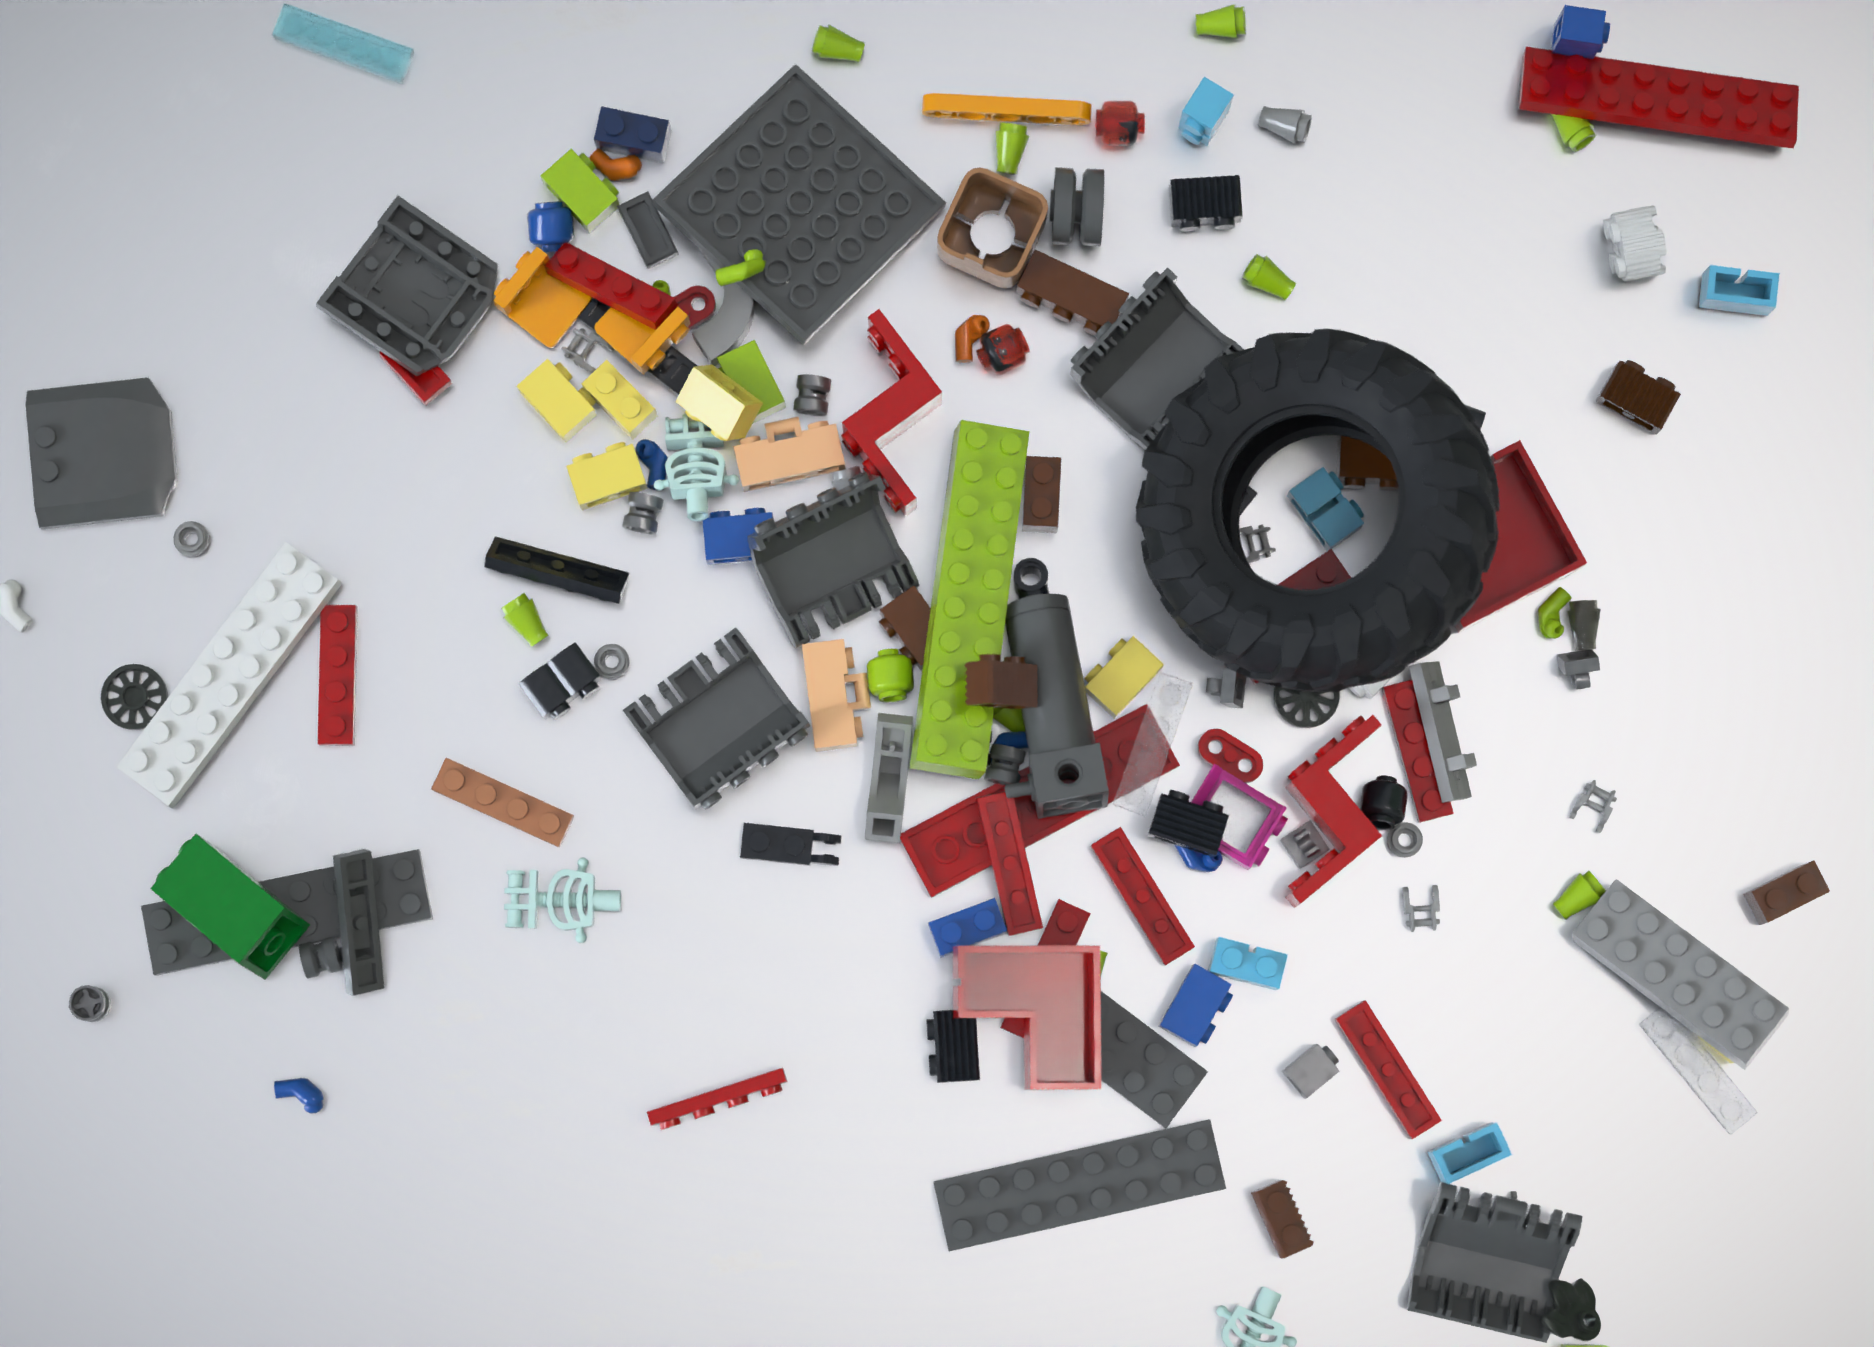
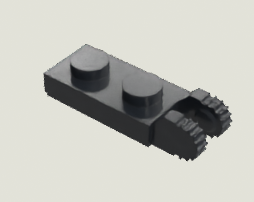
[740,823,842,866]

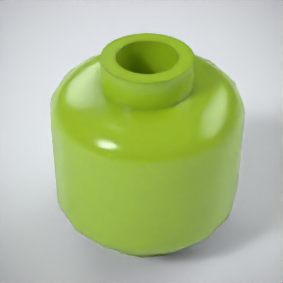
[867,649,914,702]

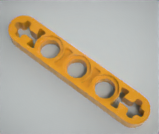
[922,93,1092,125]

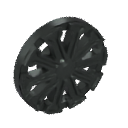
[101,664,168,730]
[1273,686,1340,728]

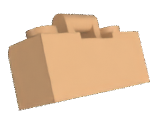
[733,417,846,492]
[802,639,871,752]

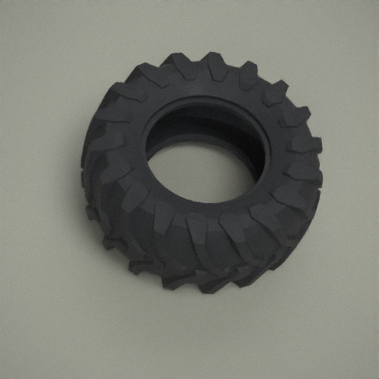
[1136,328,1500,692]

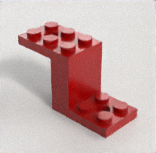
[841,309,942,517]
[1285,715,1382,908]

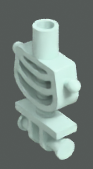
[654,414,739,521]
[504,857,621,943]
[1216,1286,1297,1347]

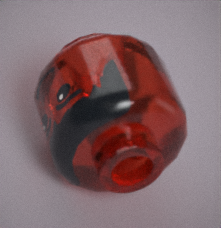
[1095,100,1145,146]
[976,324,1030,375]

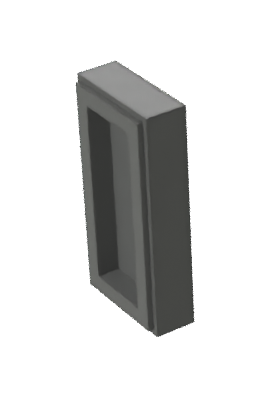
[617,191,679,269]

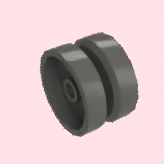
[1049,167,1104,246]

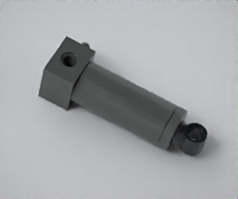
[1005,558,1109,819]

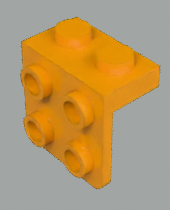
[493,247,592,348]
[594,280,690,375]

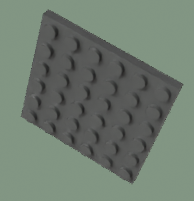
[652,64,947,345]

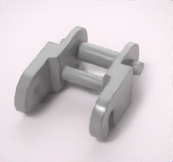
[561,328,614,373]
[1239,524,1276,563]
[1569,780,1617,833]
[1402,885,1440,932]

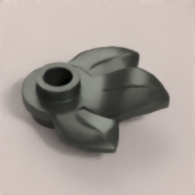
[1540,1278,1601,1341]

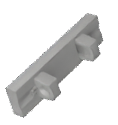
[1409,661,1477,803]

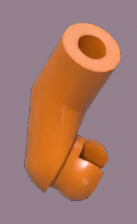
[589,148,642,181]
[955,315,990,363]

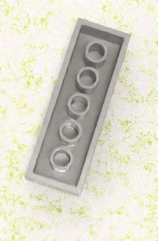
[1572,879,1790,1071]

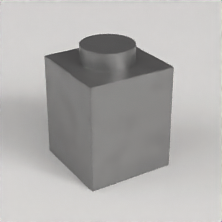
[1282,1044,1340,1099]

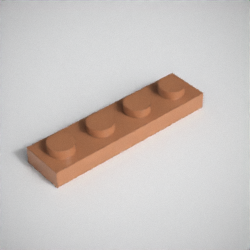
[431,758,574,848]

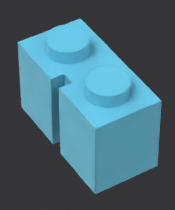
[1178,77,1234,146]
[1699,265,1780,316]
[1287,467,1364,551]
[1208,937,1288,991]
[1427,1122,1512,1184]

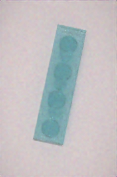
[272,3,415,84]

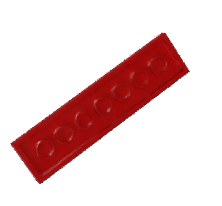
[1519,47,1799,149]
[900,704,1180,898]

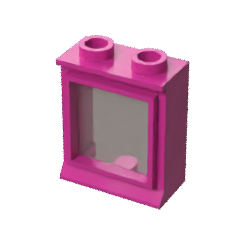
[1191,764,1288,870]

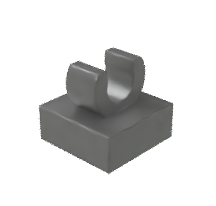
[1557,649,1600,689]
[1206,668,1246,708]
[1280,820,1330,869]

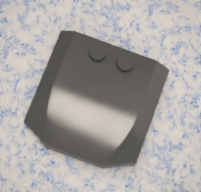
[316,195,498,376]
[25,377,178,530]

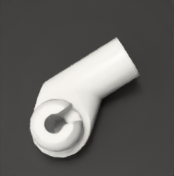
[0,579,33,633]

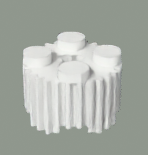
[1603,205,1667,281]

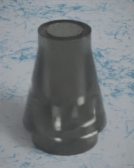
[1566,600,1601,650]

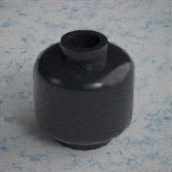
[1360,775,1408,830]

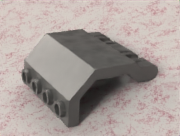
[1070,267,1244,450]
[747,472,919,648]
[623,627,810,810]
[1407,1182,1583,1343]

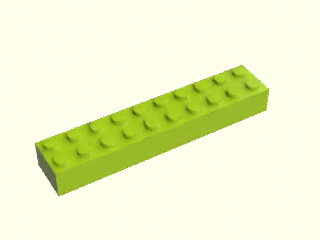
[909,420,1030,779]

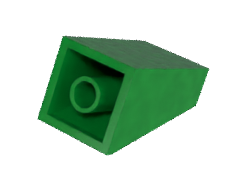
[150,834,310,980]

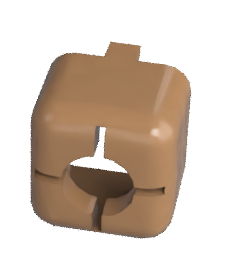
[937,167,1048,288]

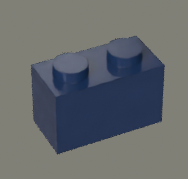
[594,106,672,163]

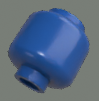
[527,201,574,252]

